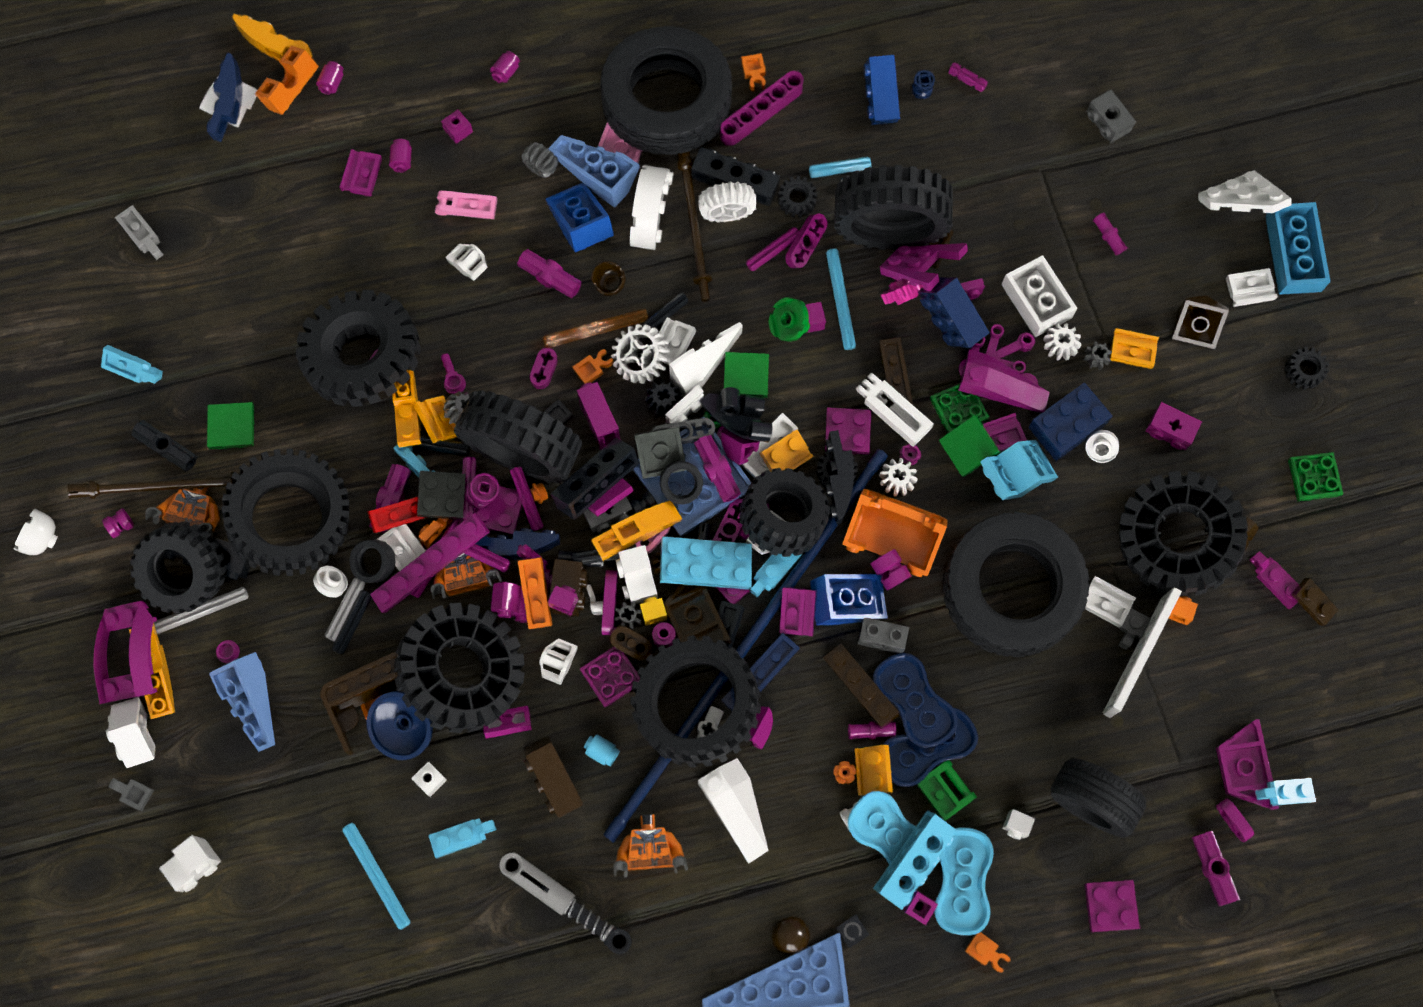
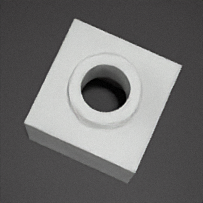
[411,762,447,797]
[1002,809,1035,840]

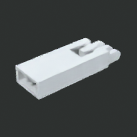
[856,373,933,447]

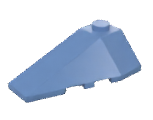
[548,135,640,208]
[209,652,275,752]

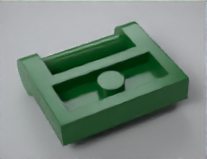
[916,760,977,821]

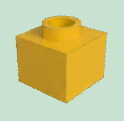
[640,597,667,626]

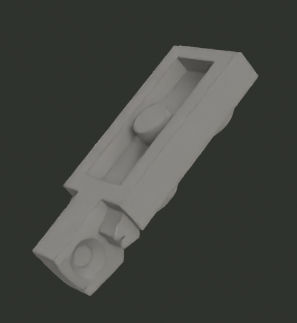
[115,205,163,260]

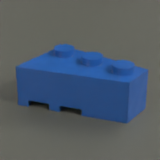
[864,55,900,125]

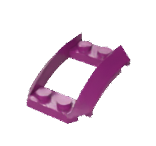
[94,601,157,704]

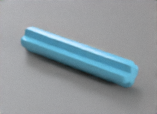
[809,157,871,178]

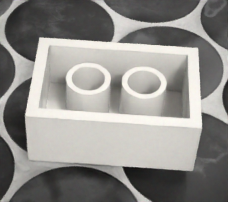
[1001,255,1077,338]

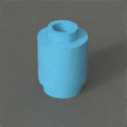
[584,734,620,767]

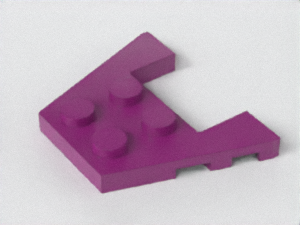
[880,243,968,291]

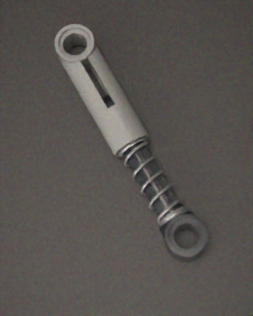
[500,853,632,954]

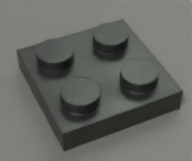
[634,426,686,479]
[417,470,466,520]

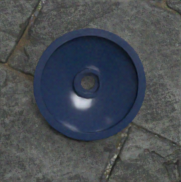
[367,691,433,760]

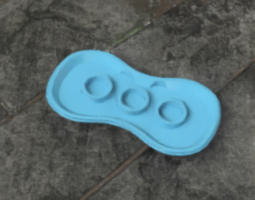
[848,791,937,882]
[935,828,994,935]

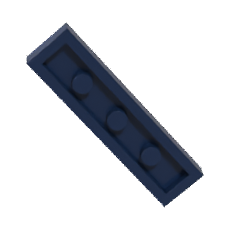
[721,633,800,711]

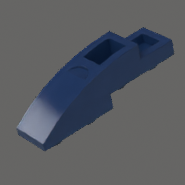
[207,53,243,142]
[475,528,561,560]

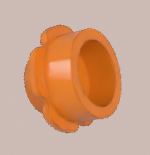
[530,483,548,504]
[833,761,856,784]

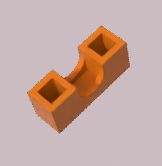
[255,46,319,115]

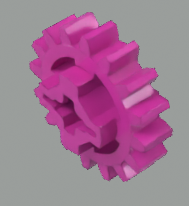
[881,278,923,305]

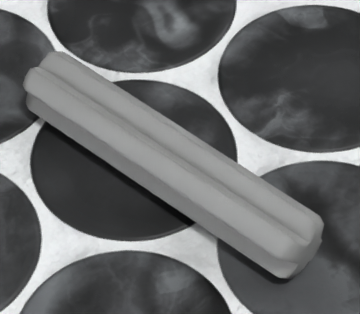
[325,577,366,641]

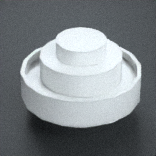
[1086,430,1119,463]
[313,566,348,598]

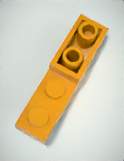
[232,14,312,61]
[392,370,421,448]
[591,501,682,561]
[129,623,175,719]

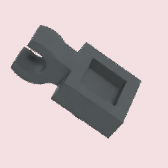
[1118,608,1151,650]
[108,778,154,811]

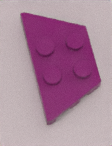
[1216,719,1279,810]

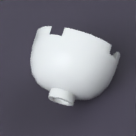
[14,509,58,555]

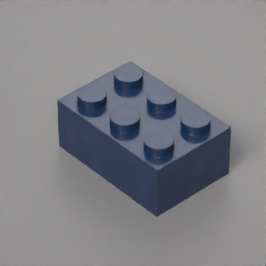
[918,277,990,348]
[1028,382,1113,461]

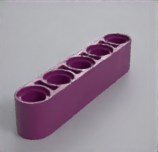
[720,71,804,146]

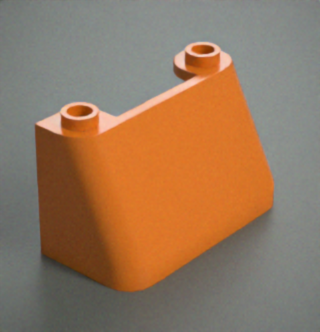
[842,489,948,577]

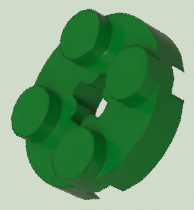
[769,297,810,342]

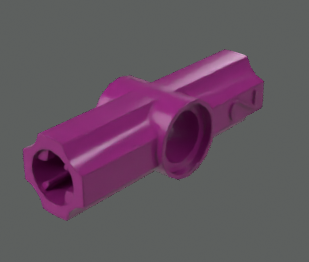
[517,249,582,298]
[694,435,741,503]
[369,464,411,533]
[1191,831,1240,906]

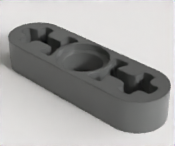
[653,418,715,444]

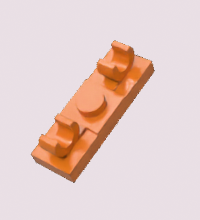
[518,557,552,629]

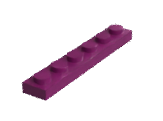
[370,513,490,613]

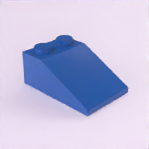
[546,183,614,252]
[810,574,888,625]

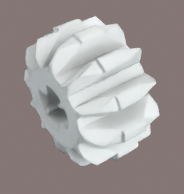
[1043,323,1081,361]
[879,458,917,497]

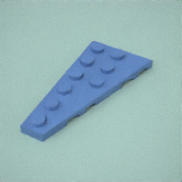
[702,933,850,1007]

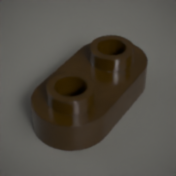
[609,625,653,660]

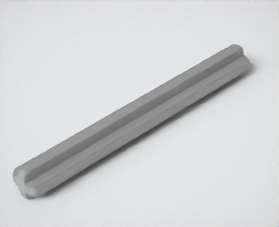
[154,587,249,634]

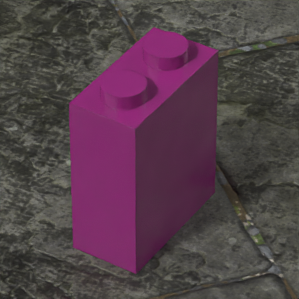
[577,382,620,450]

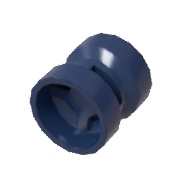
[912,70,935,99]

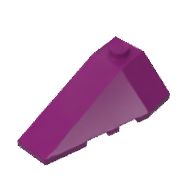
[958,350,1050,413]

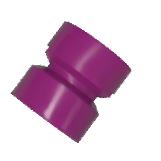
[465,473,499,509]
[871,549,912,591]

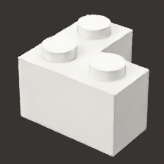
[616,545,658,605]
[106,697,155,768]
[159,836,221,892]

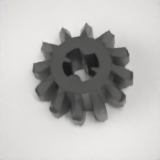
[521,142,558,178]
[443,391,469,424]

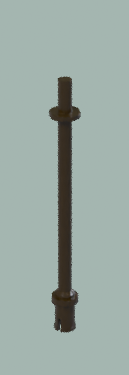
[677,151,712,302]
[67,471,234,499]

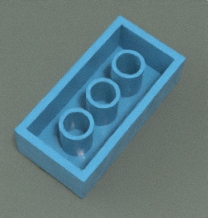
[1265,202,1330,295]

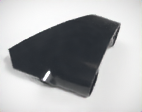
[700,387,773,443]

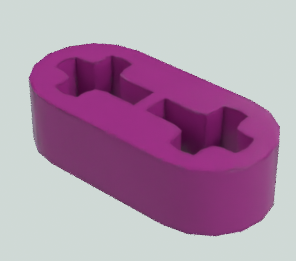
[530,348,558,389]
[1216,798,1254,843]

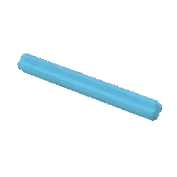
[826,249,856,350]
[343,823,410,929]

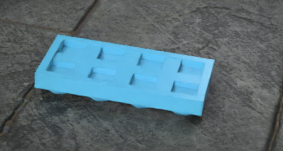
[660,537,752,590]

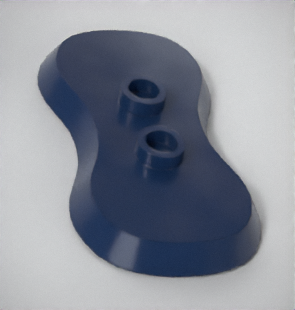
[873,653,958,748]
[883,708,978,787]

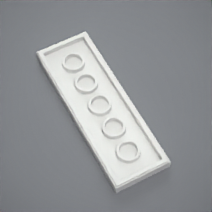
[1103,587,1182,718]

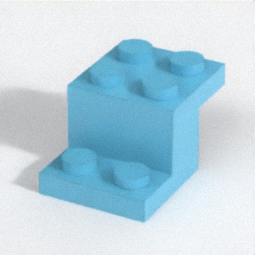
[980,440,1058,500]

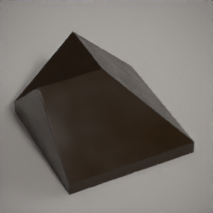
[1172,295,1229,349]

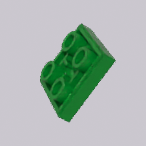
[724,352,769,398]
[930,384,989,434]
[207,402,254,449]
[939,415,1000,477]
[1288,452,1343,502]

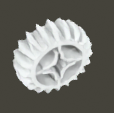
[699,181,756,223]
[611,324,670,384]

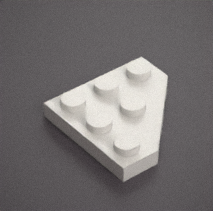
[1198,170,1291,213]

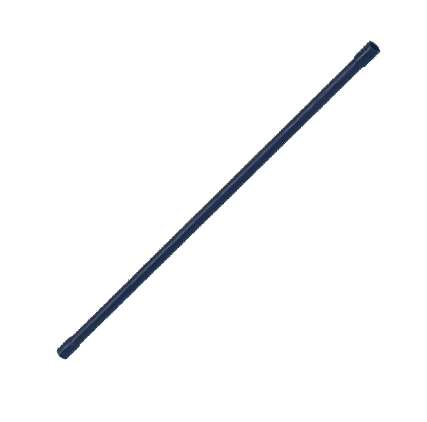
[603,449,888,843]

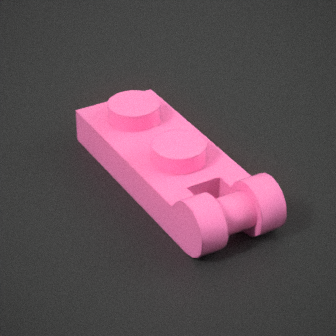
[435,191,497,219]

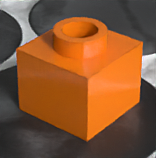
[1168,596,1198,625]

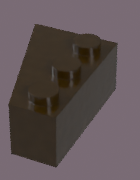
[523,736,584,818]

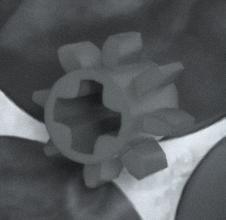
[1083,341,1112,370]
[614,602,642,630]

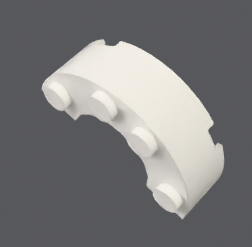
[630,165,673,250]

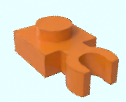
[741,53,766,91]
[572,349,613,384]
[418,518,452,549]
[965,932,1011,972]

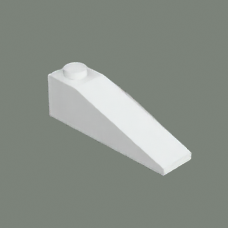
[669,322,742,397]
[698,758,768,864]

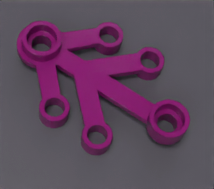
[958,324,1035,377]

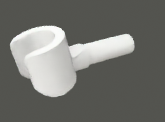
[586,585,603,615]

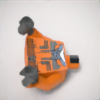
[145,487,221,538]
[430,553,502,599]
[613,814,688,877]

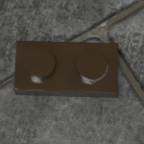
[1291,578,1339,626]

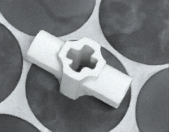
[697,706,724,738]

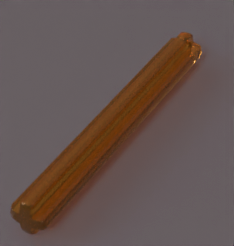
[543,308,648,348]

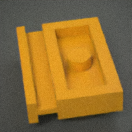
[1109,328,1159,369]
[414,396,457,443]
[759,429,814,472]
[855,745,893,796]

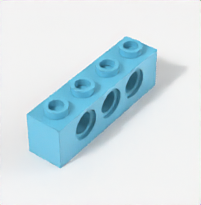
[873,810,957,909]

